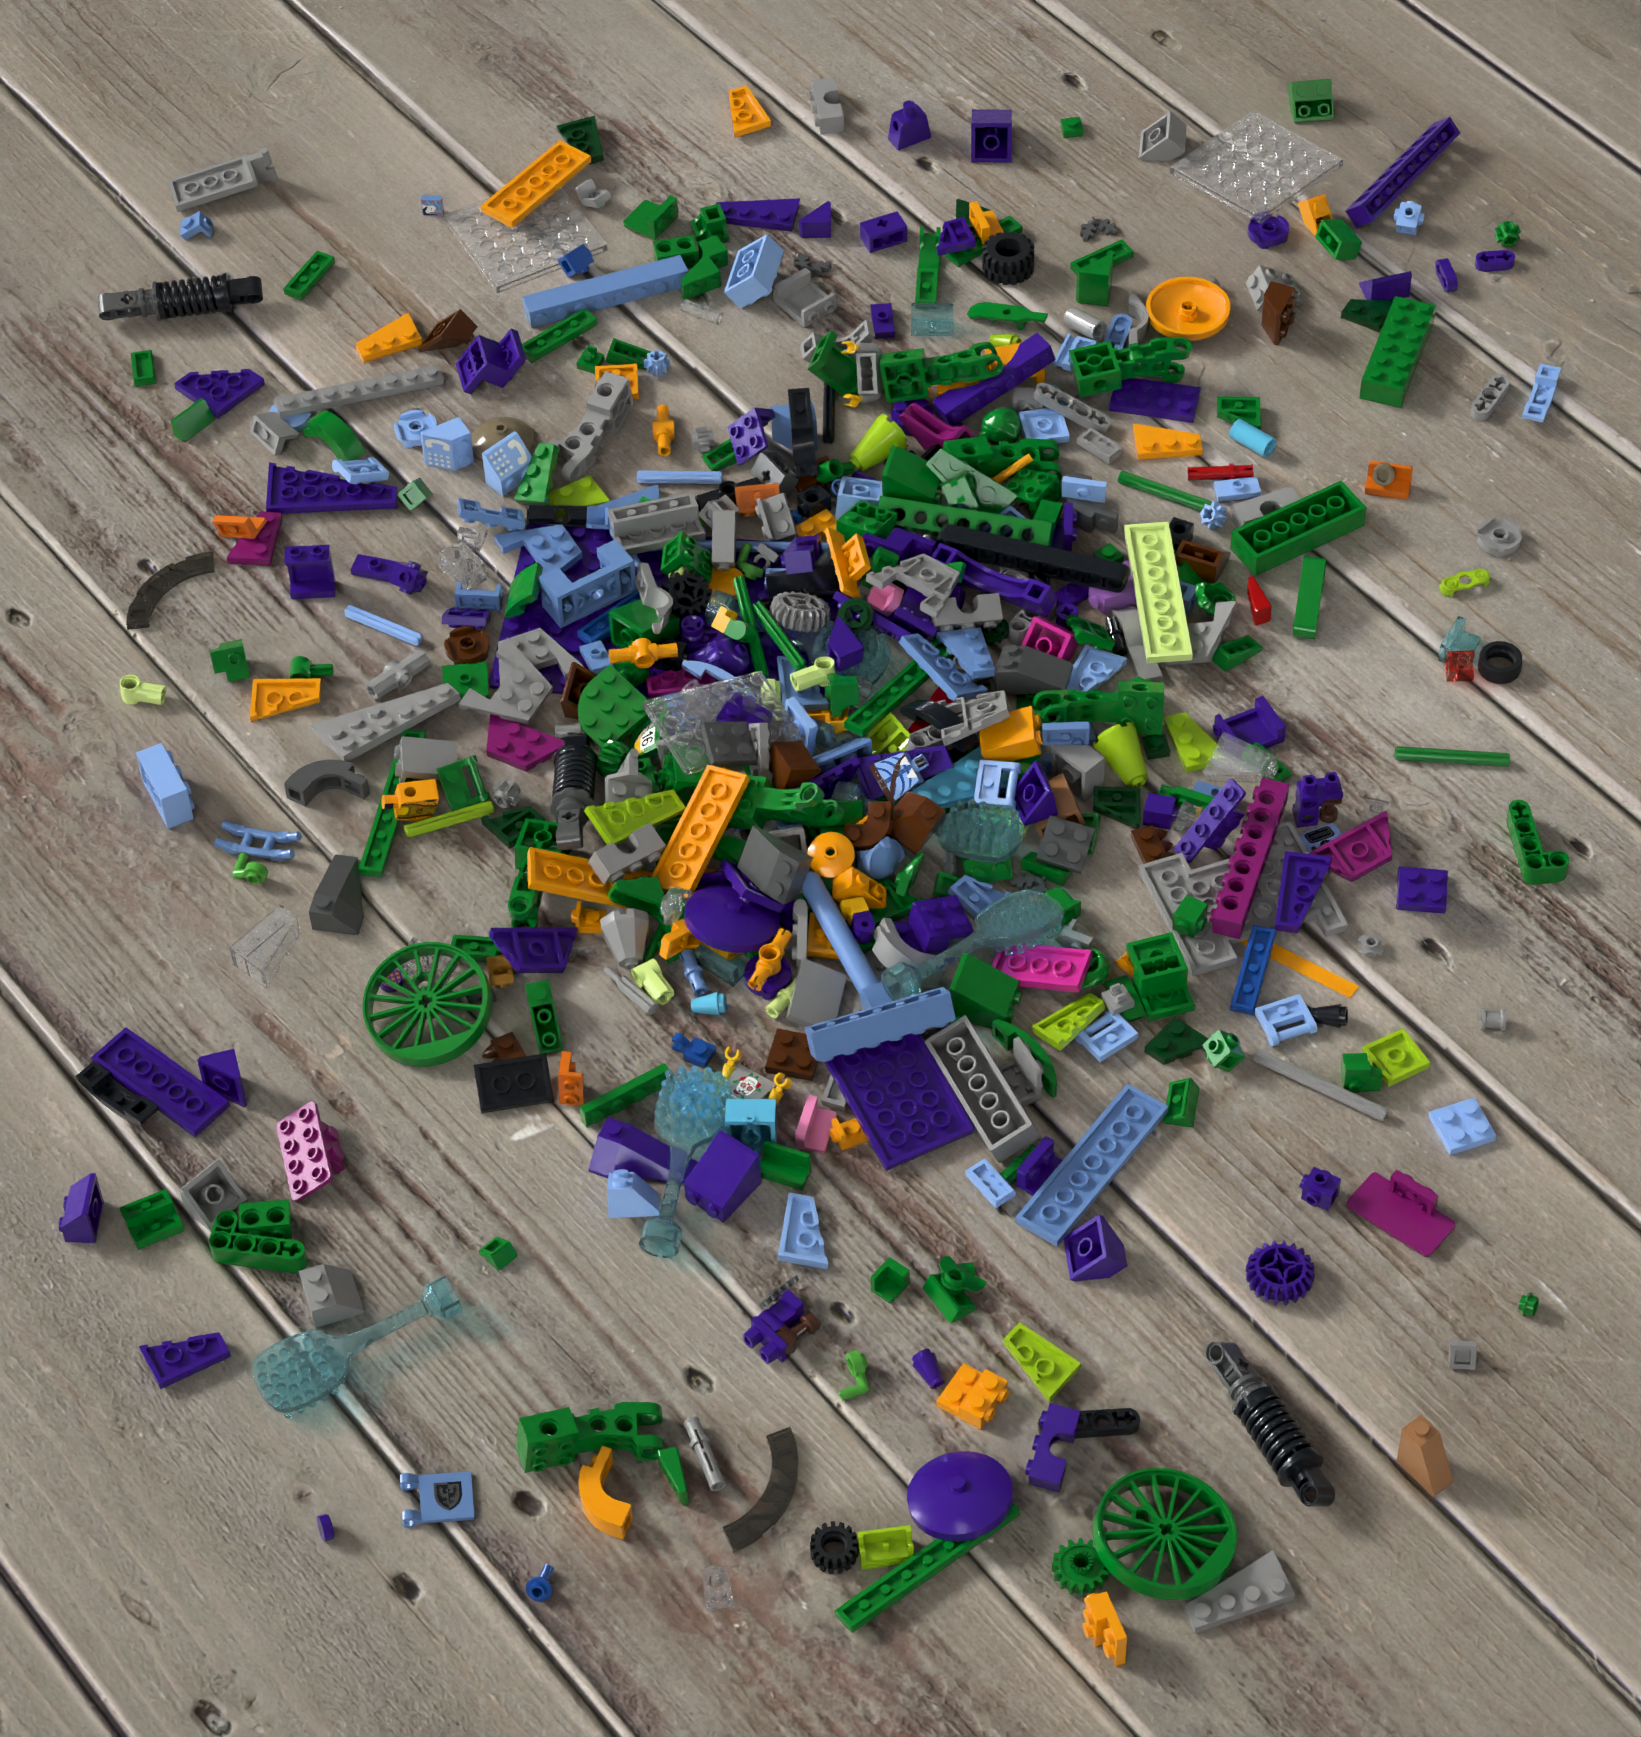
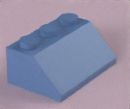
[809,738,872,781]

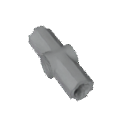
[365,649,431,700]

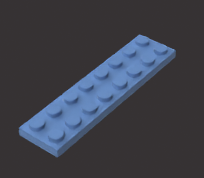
[1015,1083,1169,1247]

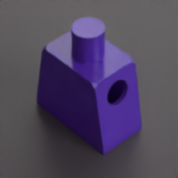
[888,100,931,151]

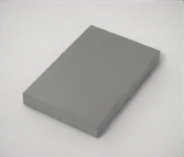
[786,958,847,1027]

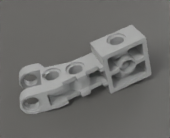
[547,371,634,483]

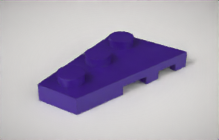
[796,756,861,800]
[720,859,785,913]

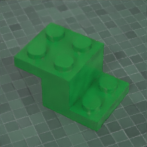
[1126,932,1195,1022]

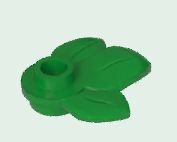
[939,1255,987,1292]

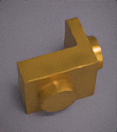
[486,955,514,988]

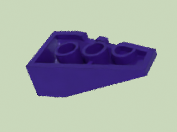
[589,1117,698,1184]

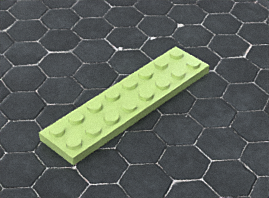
[1124,522,1193,664]

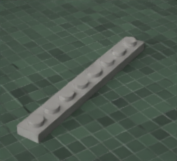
[274,365,444,418]

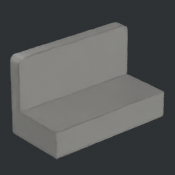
[250,412,299,455]

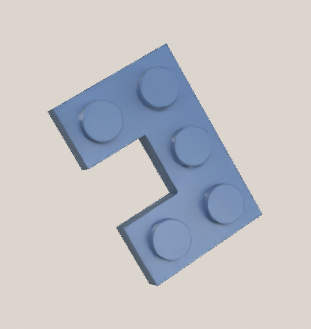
[456,498,526,531]
[1041,722,1090,775]

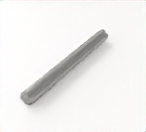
[1253,1049,1388,1121]

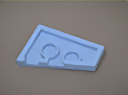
[777,1192,828,1270]

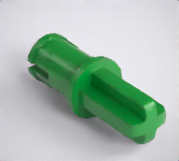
[1000,1144,1037,1185]

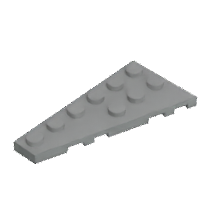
[310,683,461,762]

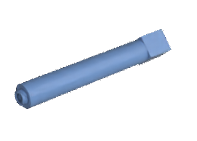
[801,872,894,1010]

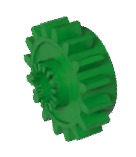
[1051,1538,1109,1596]

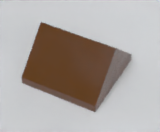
[560,662,597,719]
[768,741,822,790]

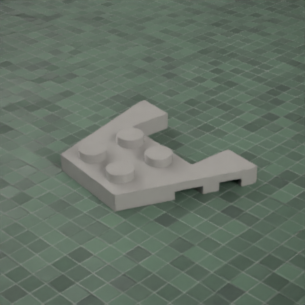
[866,553,960,618]
[1165,601,1238,666]
[498,628,584,685]
[459,638,553,725]
[937,690,1010,746]

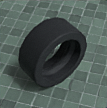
[1478,641,1522,684]

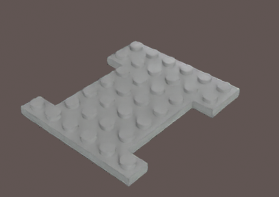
[1138,821,1348,977]

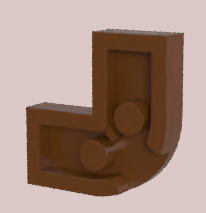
[844,801,894,850]

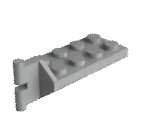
[168,147,278,212]
[605,749,656,871]

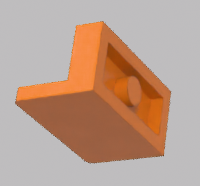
[1364,460,1413,500]
[212,515,267,539]

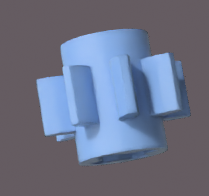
[644,350,670,376]
[1200,501,1228,530]

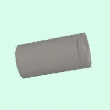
[1064,307,1108,341]

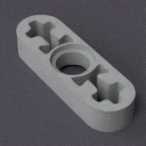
[1470,374,1510,421]

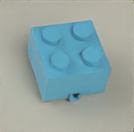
[725,1099,777,1154]

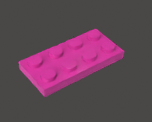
[992,941,1093,993]

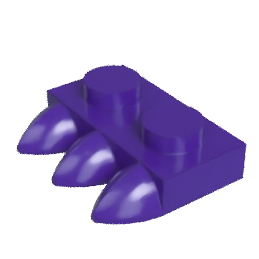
[442,607,490,629]

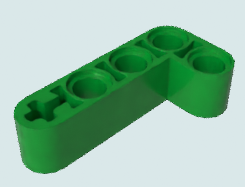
[1292,556,1326,639]
[1506,800,1569,885]
[209,1210,308,1273]

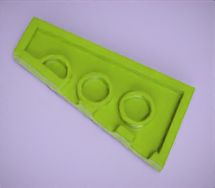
[584,790,686,845]

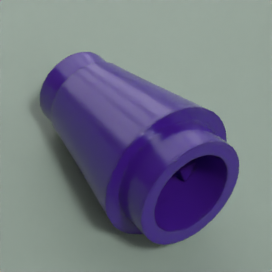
[912,1349,945,1389]

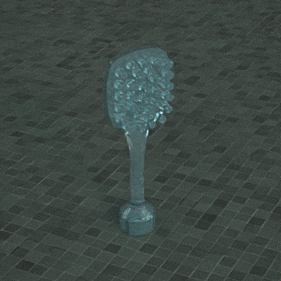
[704,590,891,688]
[831,780,1024,863]
[881,890,1064,1001]
[639,1065,731,1258]
[251,1275,462,1419]

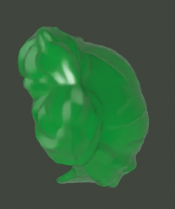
[1195,582,1237,616]
[1081,949,1111,989]

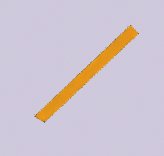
[1240,939,1359,998]

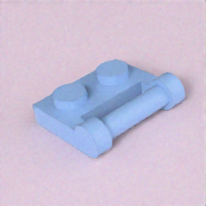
[332,457,389,484]
[973,760,1022,811]
[1255,994,1318,1047]
[1074,1010,1138,1062]

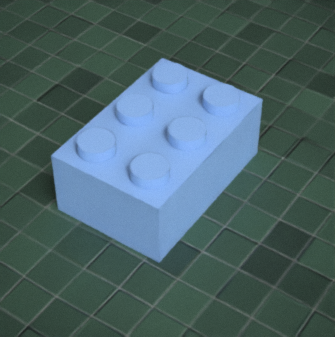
[724,234,784,308]
[136,743,195,829]

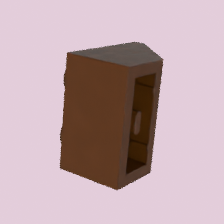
[1261,281,1297,346]
[1175,540,1231,584]

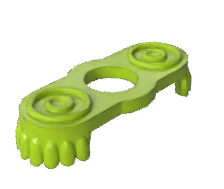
[1439,569,1490,597]

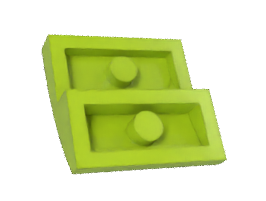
[865,712,911,755]

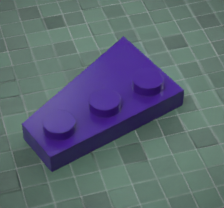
[139,1332,231,1389]

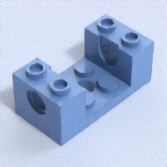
[539,539,637,628]

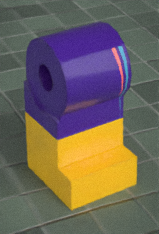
[839,896,875,944]

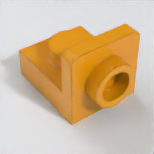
[571,900,607,934]
[829,1118,868,1151]

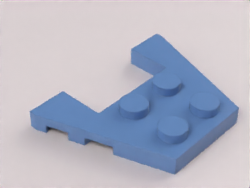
[494,524,583,593]

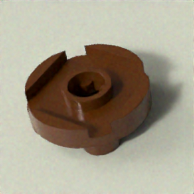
[444,626,490,665]

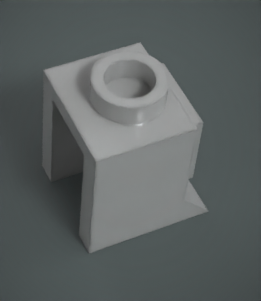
[698,494,740,529]

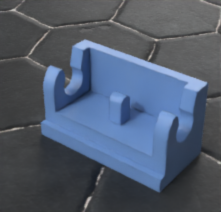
[454,582,504,611]

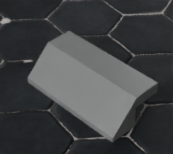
[607,492,705,555]

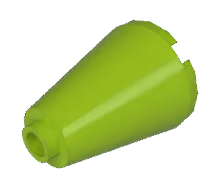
[849,414,909,471]
[1093,722,1148,788]

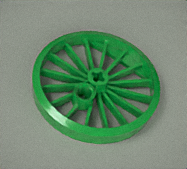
[362,942,493,1067]
[1092,1468,1237,1600]

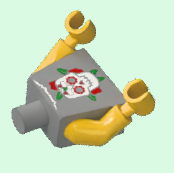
[719,1046,792,1120]

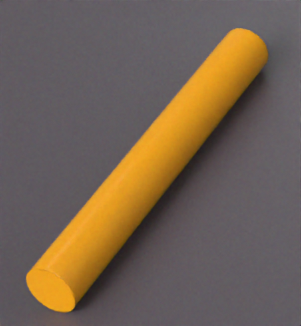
[991,453,1033,484]

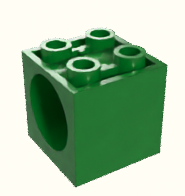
[658,746,719,813]

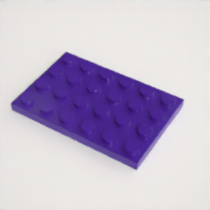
[825,1033,974,1171]

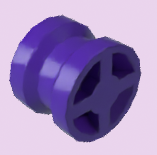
[1056,603,1078,631]
[681,615,705,644]

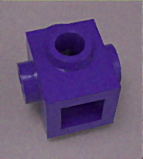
[389,561,428,594]
[1300,1167,1341,1211]

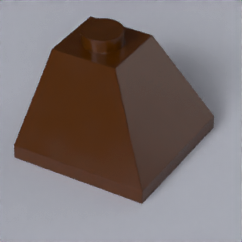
[418,309,478,352]
[889,791,946,855]

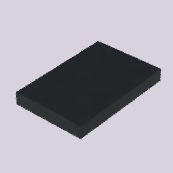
[474,1053,554,1114]

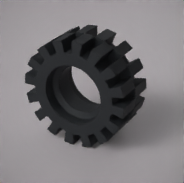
[810,1521,858,1574]

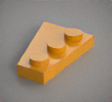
[728,85,771,138]
[356,313,422,363]

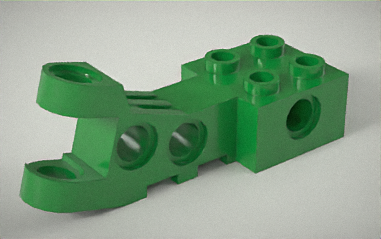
[1069,337,1192,398]
[879,342,1003,403]
[943,436,1062,482]
[1033,681,1164,735]
[727,775,844,830]
[508,818,571,928]
[516,1402,664,1473]

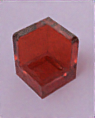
[1445,650,1475,682]

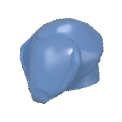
[854,837,905,881]

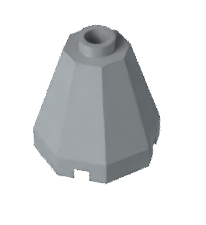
[600,908,650,970]

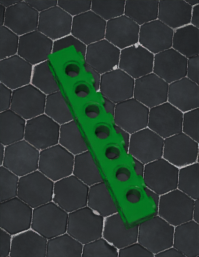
[878,496,1055,547]

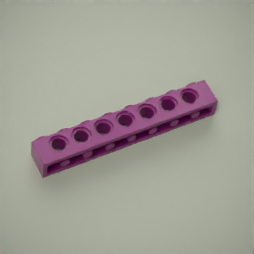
[1209,778,1290,939]

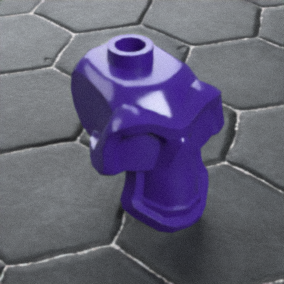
[688,632,750,677]

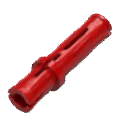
[1187,463,1254,481]

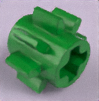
[1494,221,1521,247]

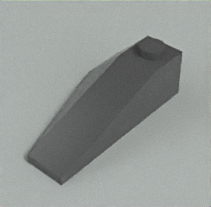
[309,854,364,935]

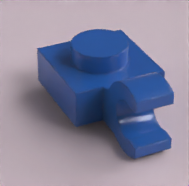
[672,1033,716,1069]

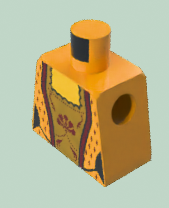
[382,779,439,821]

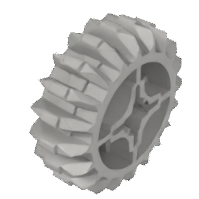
[770,591,830,633]

